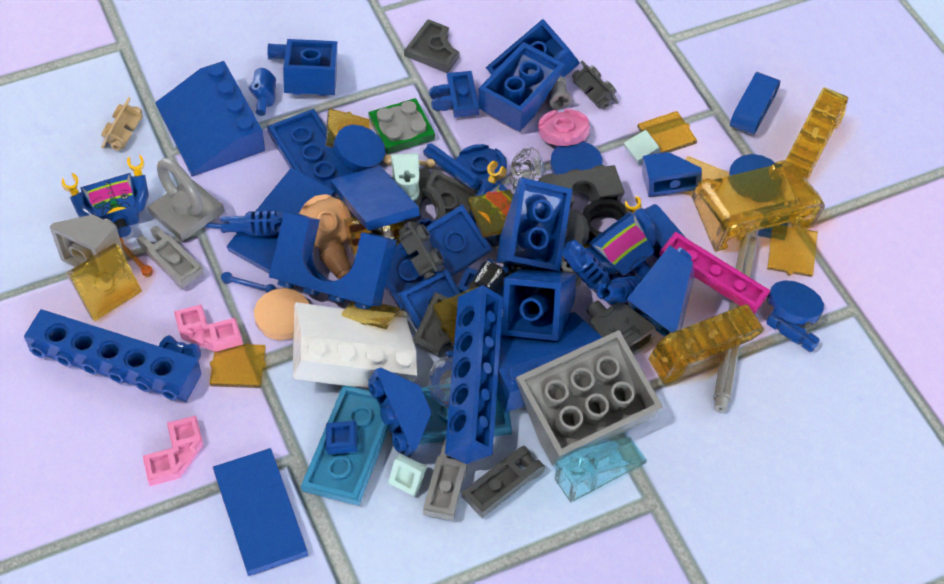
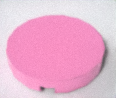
[538,109,590,146]

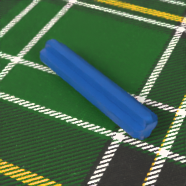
[423,143,482,190]

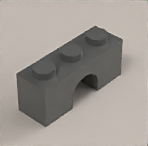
[538,165,625,208]

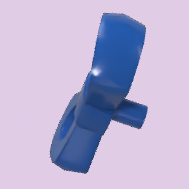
[159,335,201,361]

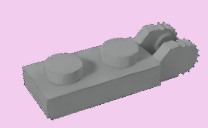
[136,226,204,289]
[423,439,467,521]

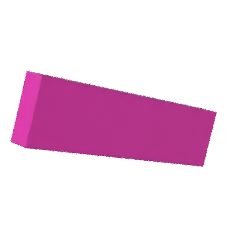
[659,231,771,315]

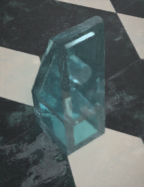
[554,437,647,503]

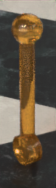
[119,237,153,277]

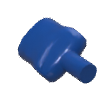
[248,68,276,116]

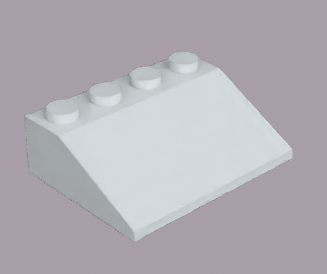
[293,302,417,389]

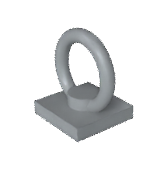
[147,158,225,241]

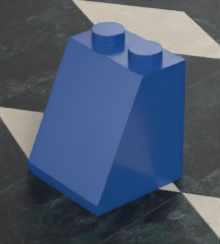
[627,245,695,345]
[501,268,577,341]

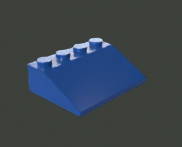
[155,61,265,177]
[497,312,603,412]

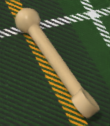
[383,155,436,169]

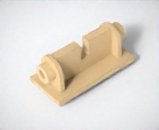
[101,97,143,151]

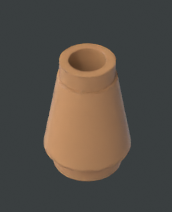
[319,240,351,280]

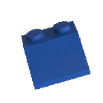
[283,39,338,96]

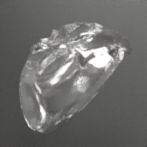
[508,147,546,192]

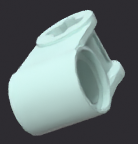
[391,153,420,201]

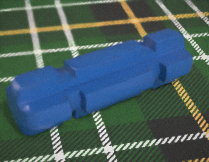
[766,311,820,352]

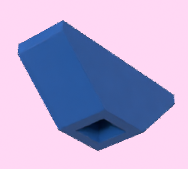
[368,368,432,458]

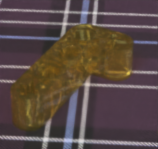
[781,87,849,183]
[648,305,764,384]

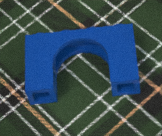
[269,212,397,310]

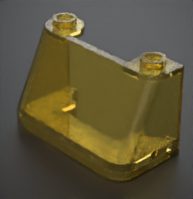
[692,160,825,252]

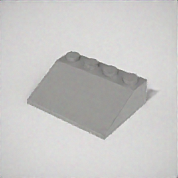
[516,330,663,466]

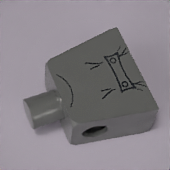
[586,300,656,355]

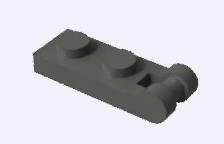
[462,446,546,518]

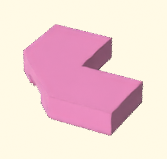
[174,304,243,352]
[143,415,203,486]

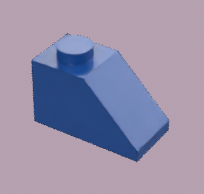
[642,152,702,197]

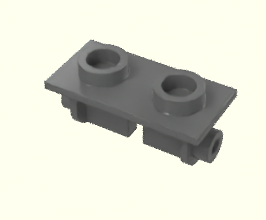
[572,60,619,109]
[398,222,446,280]

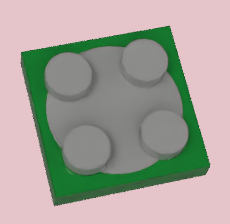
[368,98,435,154]

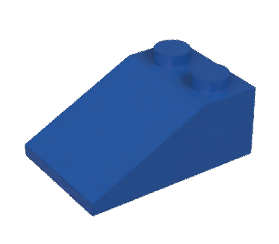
[485,19,580,77]
[478,42,565,132]
[496,177,573,271]

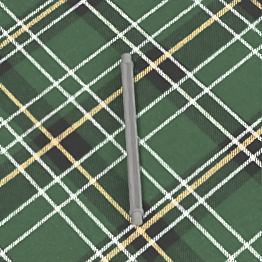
[713,224,757,413]

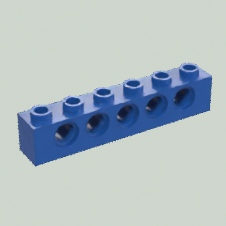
[445,285,503,464]
[24,309,202,402]

